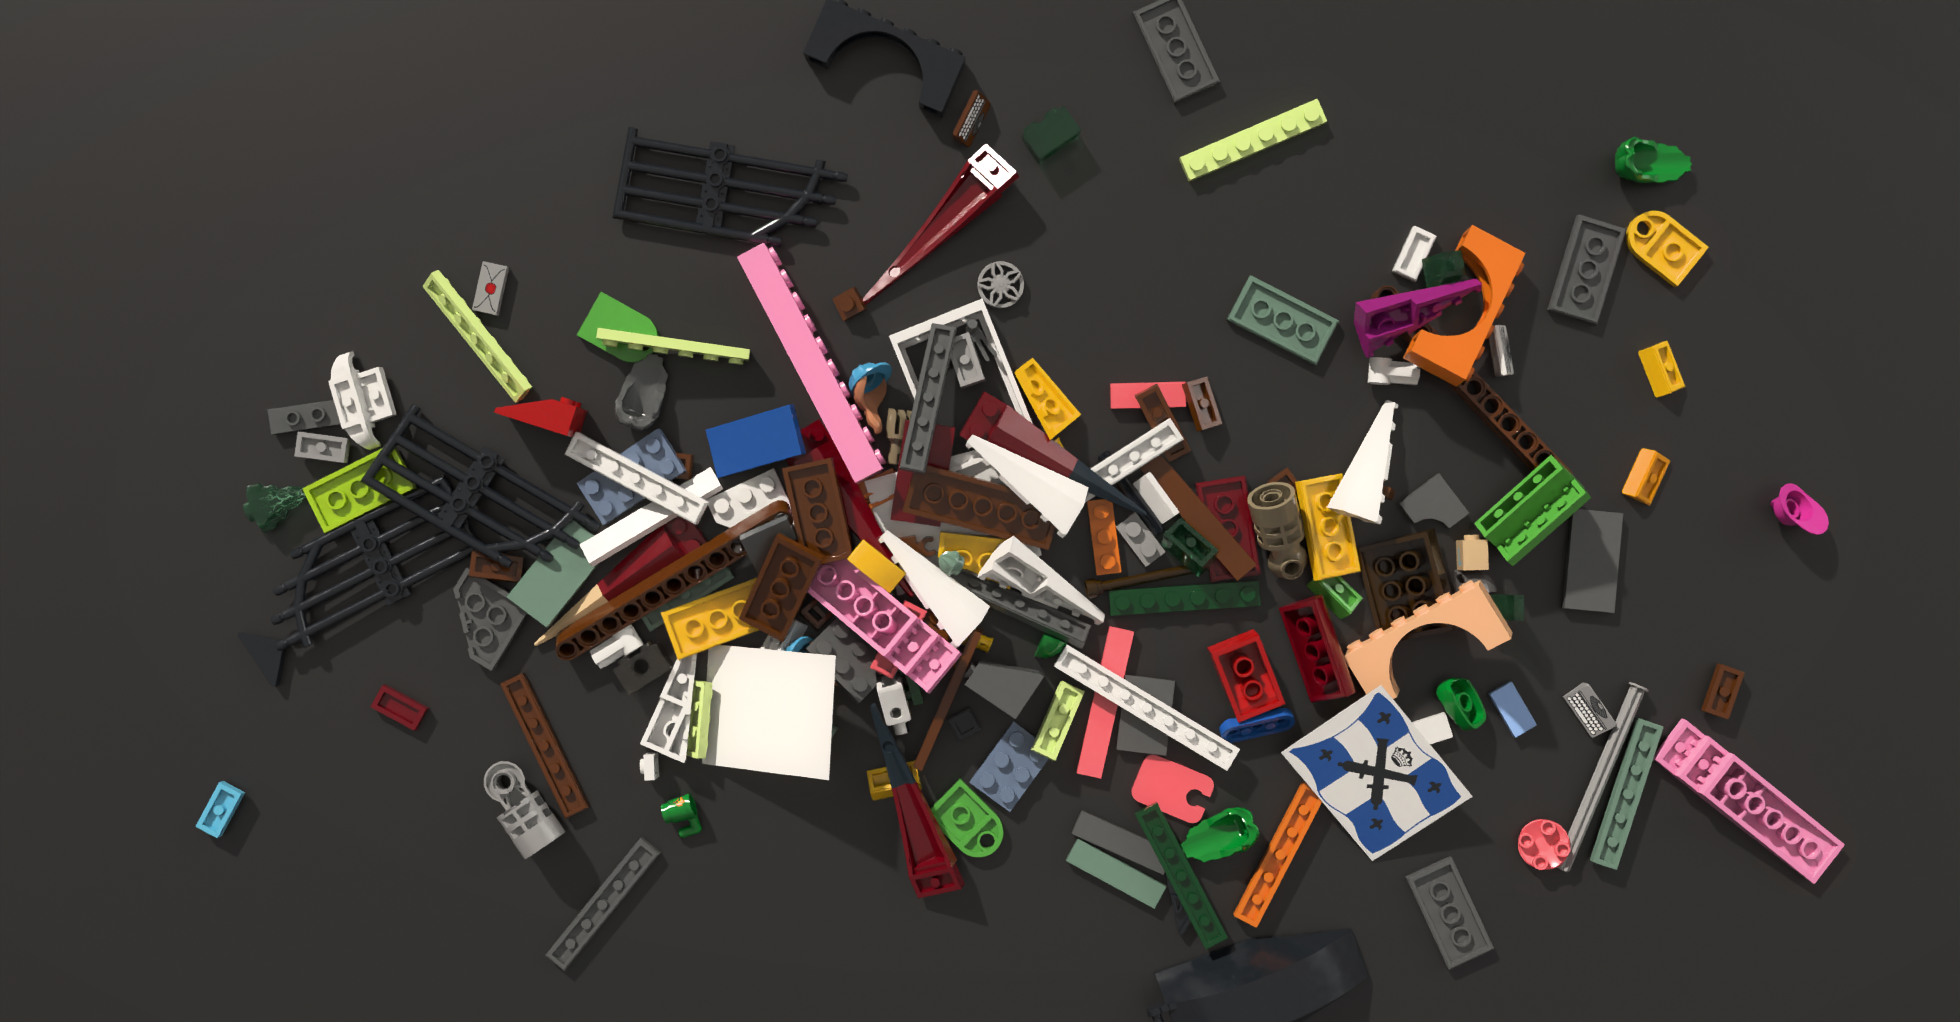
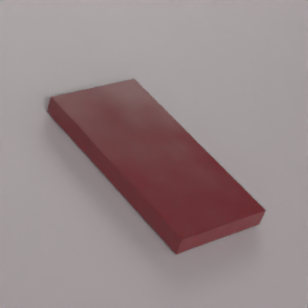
[890,419,955,527]
[1195,476,1261,582]

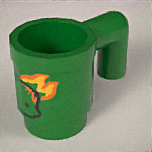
[661,793,702,839]

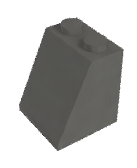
[963,660,1044,719]

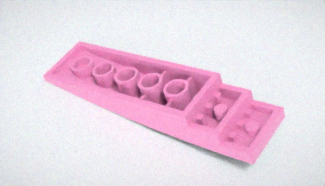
[795,539,962,694]
[1653,719,1845,884]

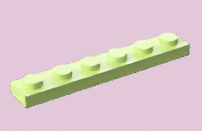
[1179,99,1327,182]
[423,270,532,403]
[596,328,751,365]

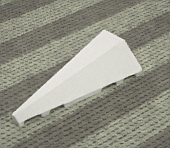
[966,435,1089,538]
[879,530,990,648]
[978,536,1105,625]
[640,653,697,763]

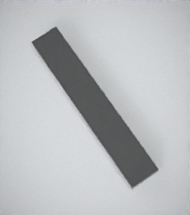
[899,323,957,475]
[950,568,1092,649]
[545,837,661,971]

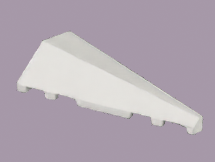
[1327,400,1398,524]

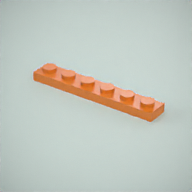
[1233,781,1322,928]

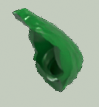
[1615,137,1692,183]
[1180,807,1259,863]

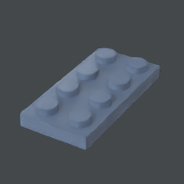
[577,429,687,525]

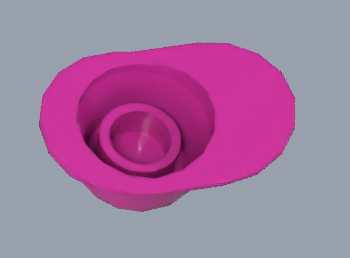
[1770,483,1829,535]

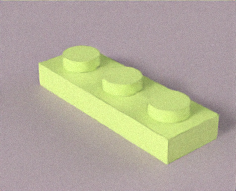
[686,680,713,759]
[1031,681,1085,761]

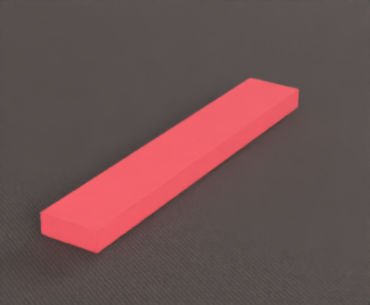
[1076,626,1134,779]

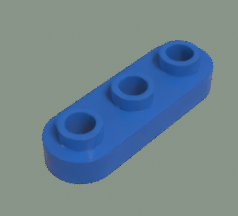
[1219,707,1295,743]

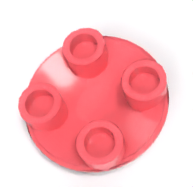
[1518,819,1570,870]

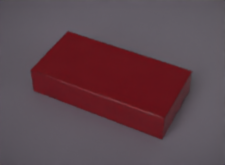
[371,684,429,731]

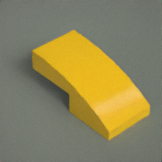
[847,539,906,593]

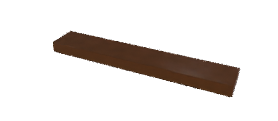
[1140,454,1257,581]
[913,627,984,771]
[500,672,590,819]

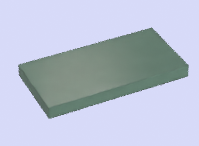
[1227,275,1339,366]
[507,520,600,628]

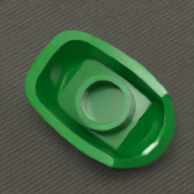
[1436,678,1486,731]

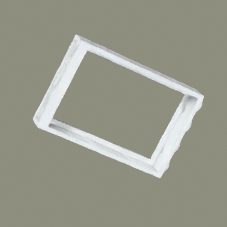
[889,299,1033,474]

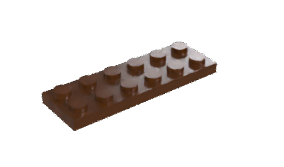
[902,465,1055,550]

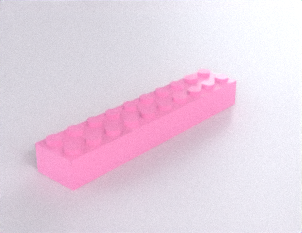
[737,243,886,484]

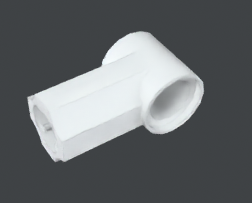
[1368,357,1420,385]
[590,624,644,669]

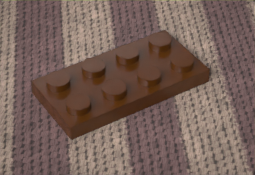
[782,457,854,564]
[739,533,824,642]

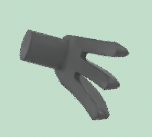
[965,319,997,363]

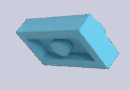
[195,781,245,838]

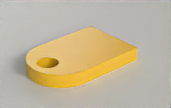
[1626,211,1709,287]

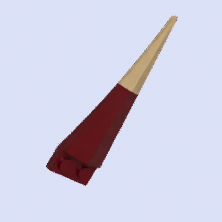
[534,516,708,646]

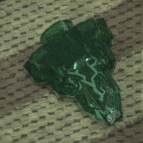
[243,483,306,533]

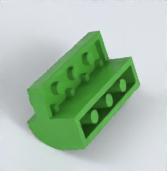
[1474,455,1592,566]

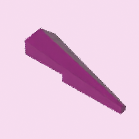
[1354,279,1482,358]

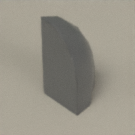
[1454,570,1497,593]

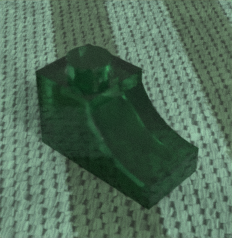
[1422,250,1466,305]
[1489,594,1524,621]

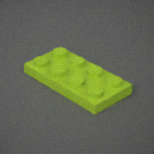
[302,447,417,533]

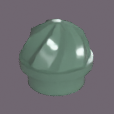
[938,551,964,575]

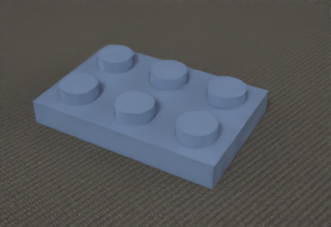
[969,721,1048,812]

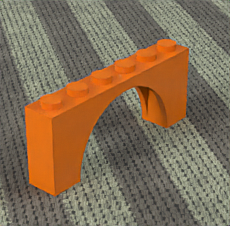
[1403,225,1525,387]

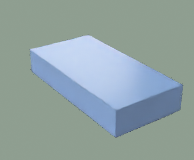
[1488,681,1537,738]

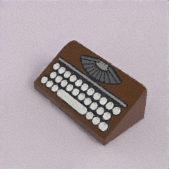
[952,90,991,147]

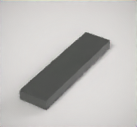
[1071,810,1165,875]

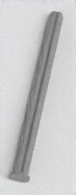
[1557,682,1649,872]

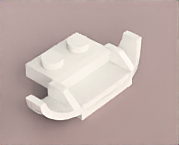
[328,351,397,450]

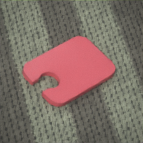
[1131,754,1214,823]

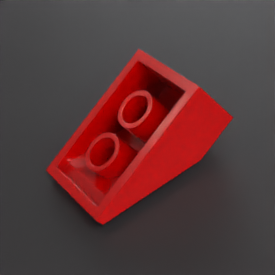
[494,397,588,437]
[1207,629,1285,723]

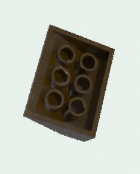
[1357,528,1458,641]

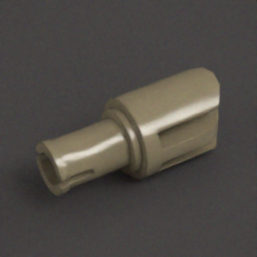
[885,408,912,465]

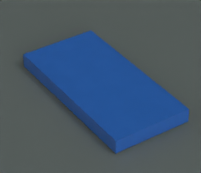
[706,404,806,478]

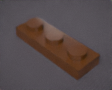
[1134,384,1191,462]

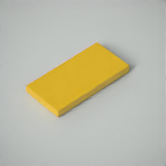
[1295,473,1361,581]
[661,578,759,660]

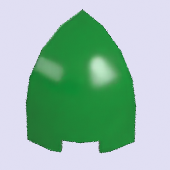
[1034,633,1067,659]

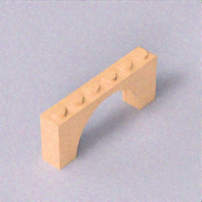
[1344,580,1513,699]

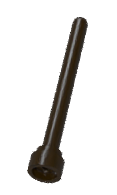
[1084,562,1204,600]

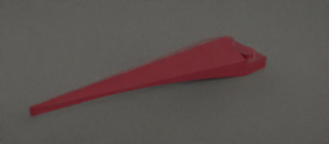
[862,144,1019,305]
[786,419,913,597]

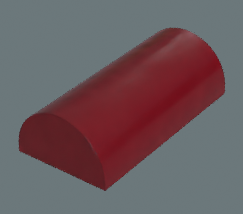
[1279,595,1356,703]

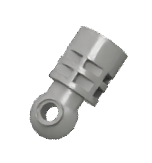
[484,761,566,860]

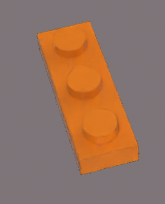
[1087,499,1121,575]

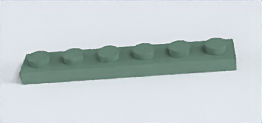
[1590,718,1664,870]

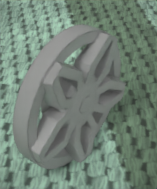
[977,261,1024,309]

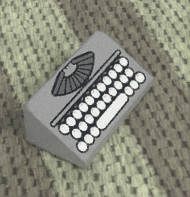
[1562,683,1617,738]

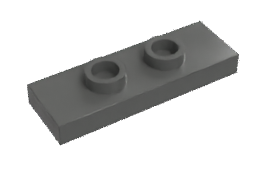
[268,400,341,435]

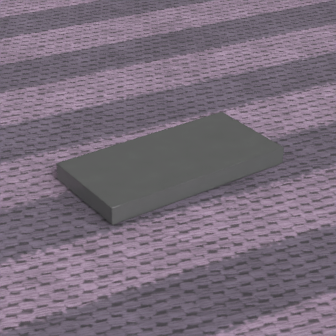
[1132,0,1220,104]
[1547,214,1627,325]
[1562,509,1623,613]
[1405,856,1494,970]

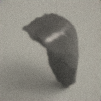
[615,354,668,431]

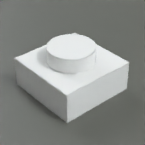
[640,752,659,781]

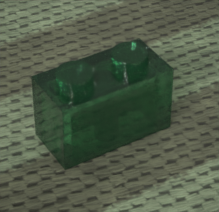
[1022,106,1081,164]
[1161,517,1219,577]

